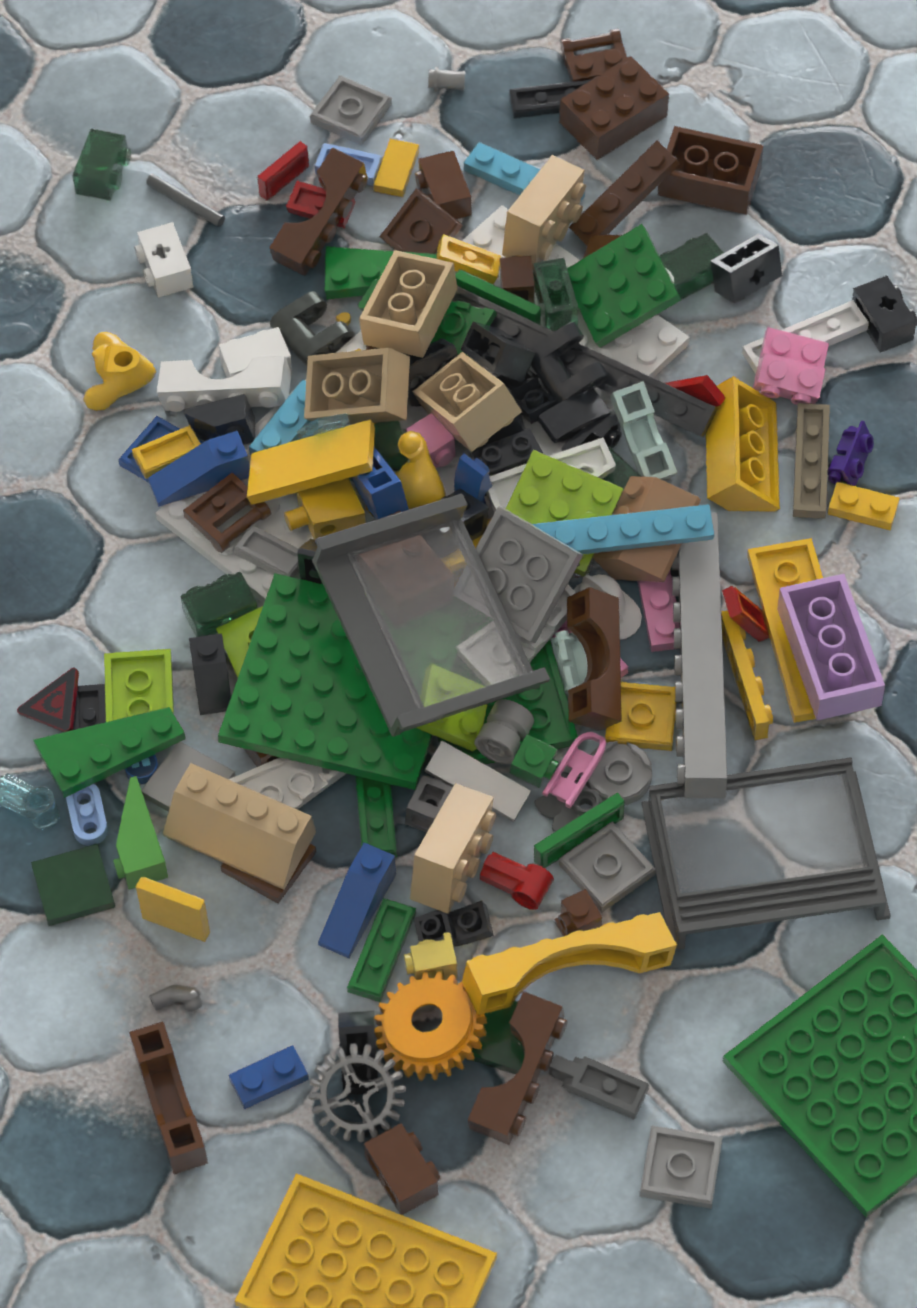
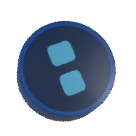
[124,754,158,784]

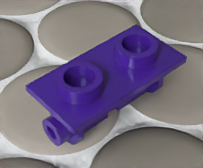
[827,420,874,486]

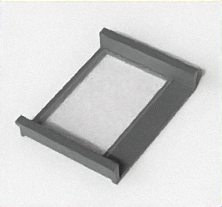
[312,494,550,737]
[641,757,891,950]

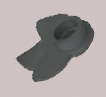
[535,772,603,832]

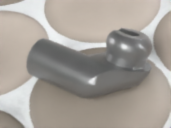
[149,984,203,1012]

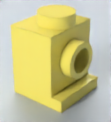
[404,932,458,980]

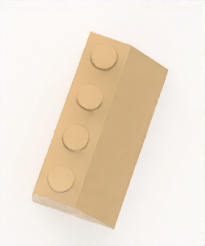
[163,763,316,890]

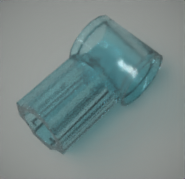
[0,773,60,829]

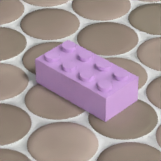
[777,574,885,721]

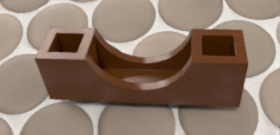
[269,147,368,276]
[567,587,622,731]
[468,991,567,1145]
[129,1021,208,1175]

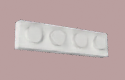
[742,300,869,374]

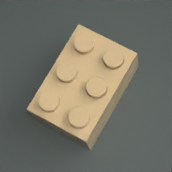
[502,155,586,270]
[359,250,458,358]
[304,347,410,427]
[412,352,522,452]
[410,783,496,913]

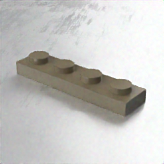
[793,403,830,519]

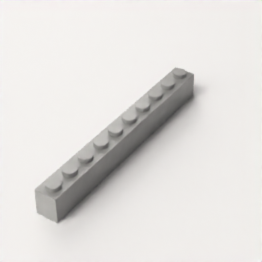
[672,513,727,798]

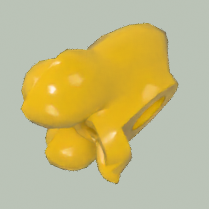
[83,331,157,411]
[366,431,446,517]

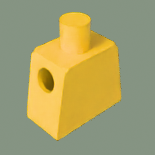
[284,478,366,540]

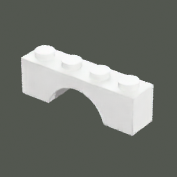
[157,356,291,412]

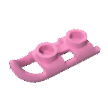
[542,732,606,808]

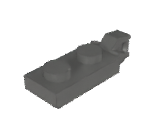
[549,1054,650,1120]

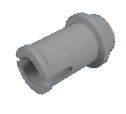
[428,67,465,91]

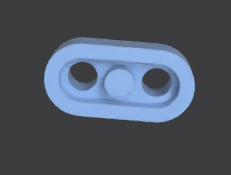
[66,784,108,846]

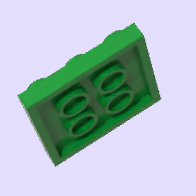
[561,224,681,348]

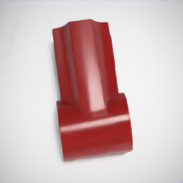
[479,852,554,910]

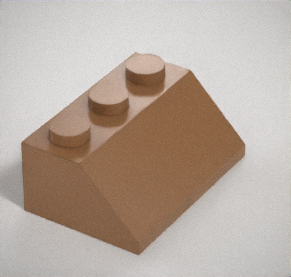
[593,476,701,582]

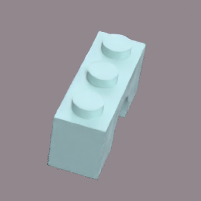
[610,381,677,480]

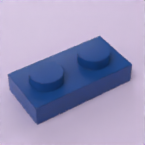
[229,1045,309,1110]

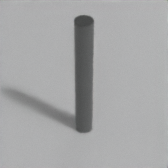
[146,174,225,227]

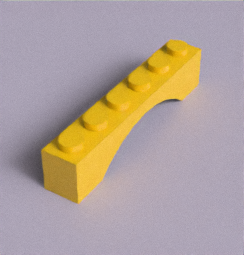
[462,912,677,1015]

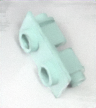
[551,630,588,701]

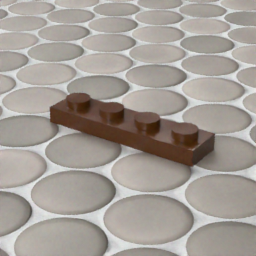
[569,140,680,246]

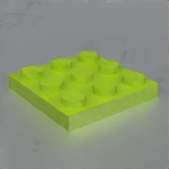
[506,450,624,577]

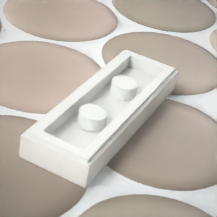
[425,741,531,822]

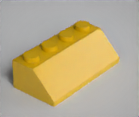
[705,376,780,512]

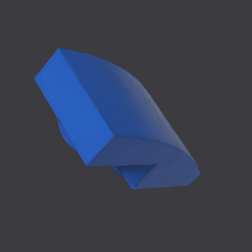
[454,453,492,505]

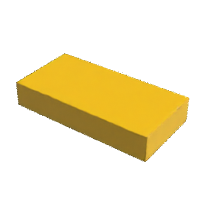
[373,139,419,197]
[132,425,201,479]

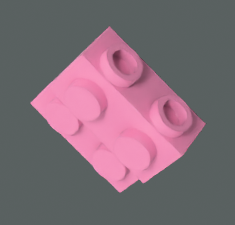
[753,327,829,405]

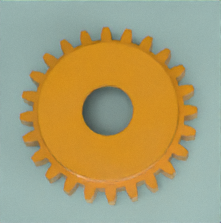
[374,972,487,1080]

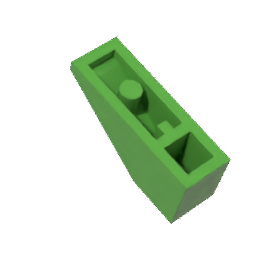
[113,776,168,890]

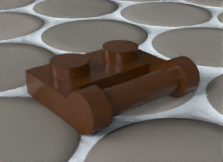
[560,28,628,82]
[183,473,272,553]

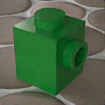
[509,734,559,788]

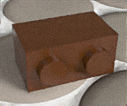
[415,150,472,219]
[364,1123,441,1215]

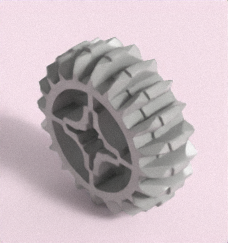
[309,1044,406,1142]

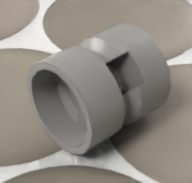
[475,699,534,764]

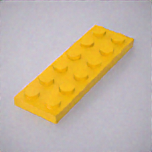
[747,538,859,723]

